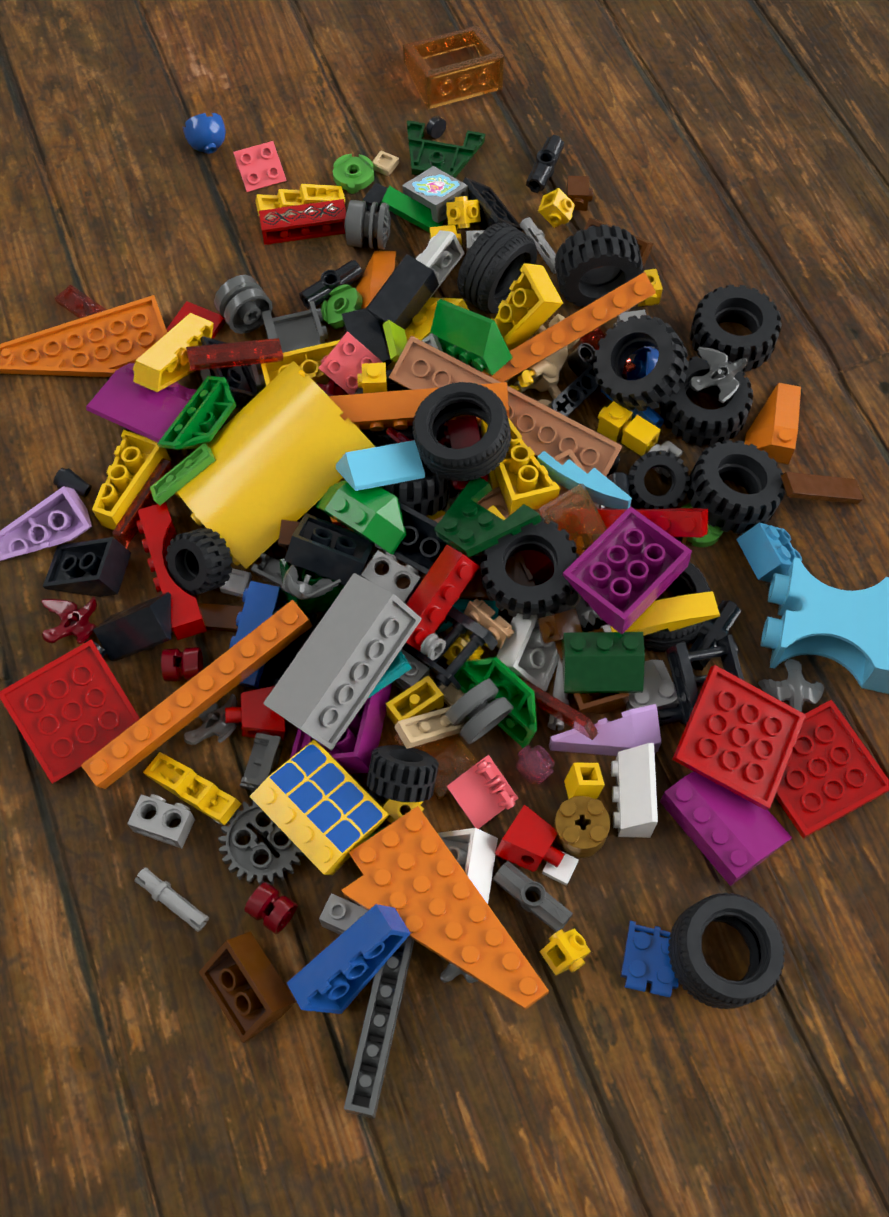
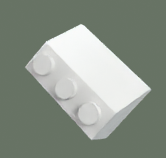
[416,230,465,297]
[497,611,559,694]
[611,743,658,838]
[438,828,498,904]

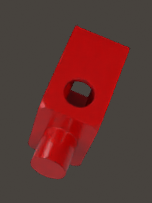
[225,686,285,741]
[495,805,565,872]

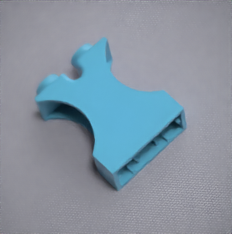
[761,557,889,694]

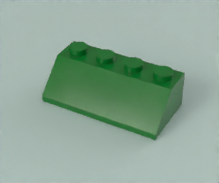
[430,299,513,375]

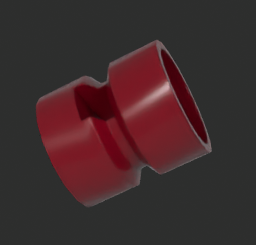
[161,647,203,682]
[244,882,298,934]

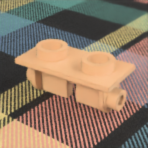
[464,599,515,649]

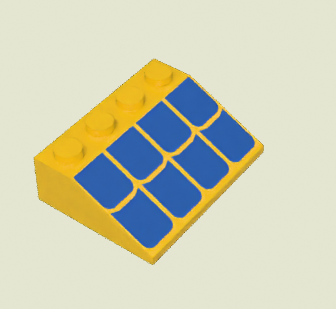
[249,739,389,875]

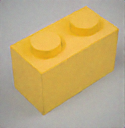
[386,675,444,725]

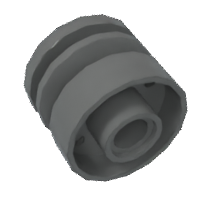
[345,200,391,250]

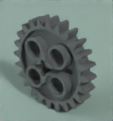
[218,801,305,885]

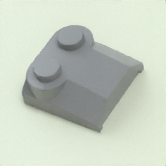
[626,660,679,710]

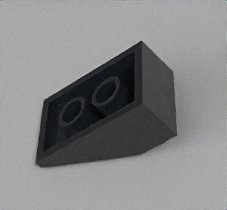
[43,537,131,597]

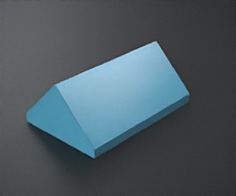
[336,440,425,491]

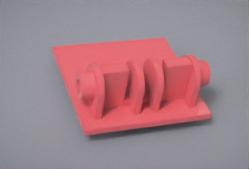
[233,141,287,192]
[318,331,383,395]
[446,755,518,829]

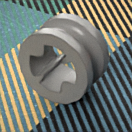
[420,633,446,660]

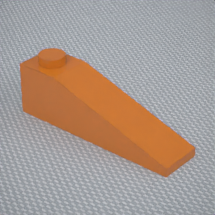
[356,251,396,309]
[744,383,801,464]

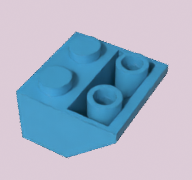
[736,522,802,582]

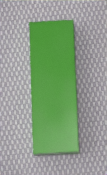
[150,443,216,505]

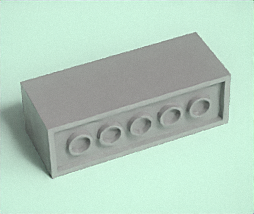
[263,573,422,750]

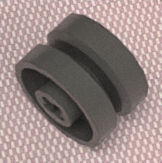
[214,275,273,334]
[445,678,514,744]

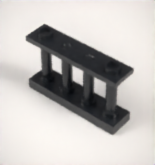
[402,591,498,690]
[666,634,744,727]

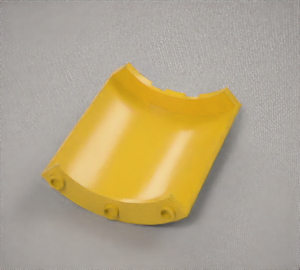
[175,361,375,569]

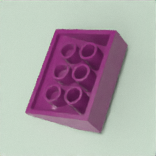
[86,363,197,443]
[563,506,692,634]
[290,682,393,774]
[660,771,792,886]

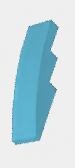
[537,451,632,509]

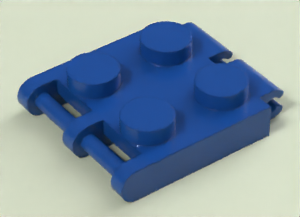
[621,920,679,998]

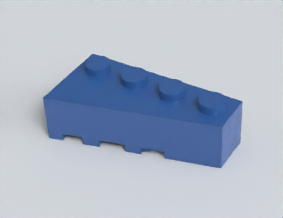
[230,581,287,689]
[287,904,411,1014]

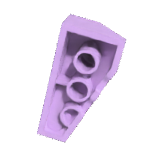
[0,486,92,561]
[549,704,661,756]

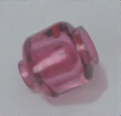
[516,745,555,785]

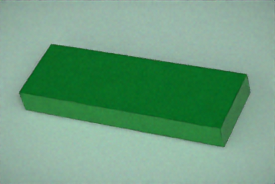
[380,186,445,233]

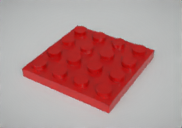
[0,639,140,784]
[672,665,806,810]
[775,700,889,839]

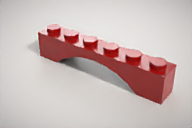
[136,502,207,640]
[554,505,708,538]

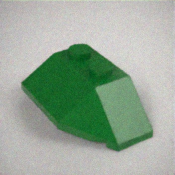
[157,376,236,449]
[316,480,406,555]
[454,657,537,749]

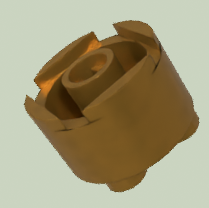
[553,796,610,858]

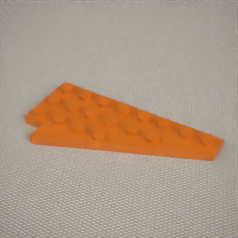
[0,295,168,377]
[342,806,549,1010]

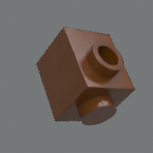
[566,176,593,211]
[537,608,582,644]

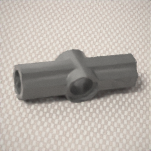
[493,861,573,932]

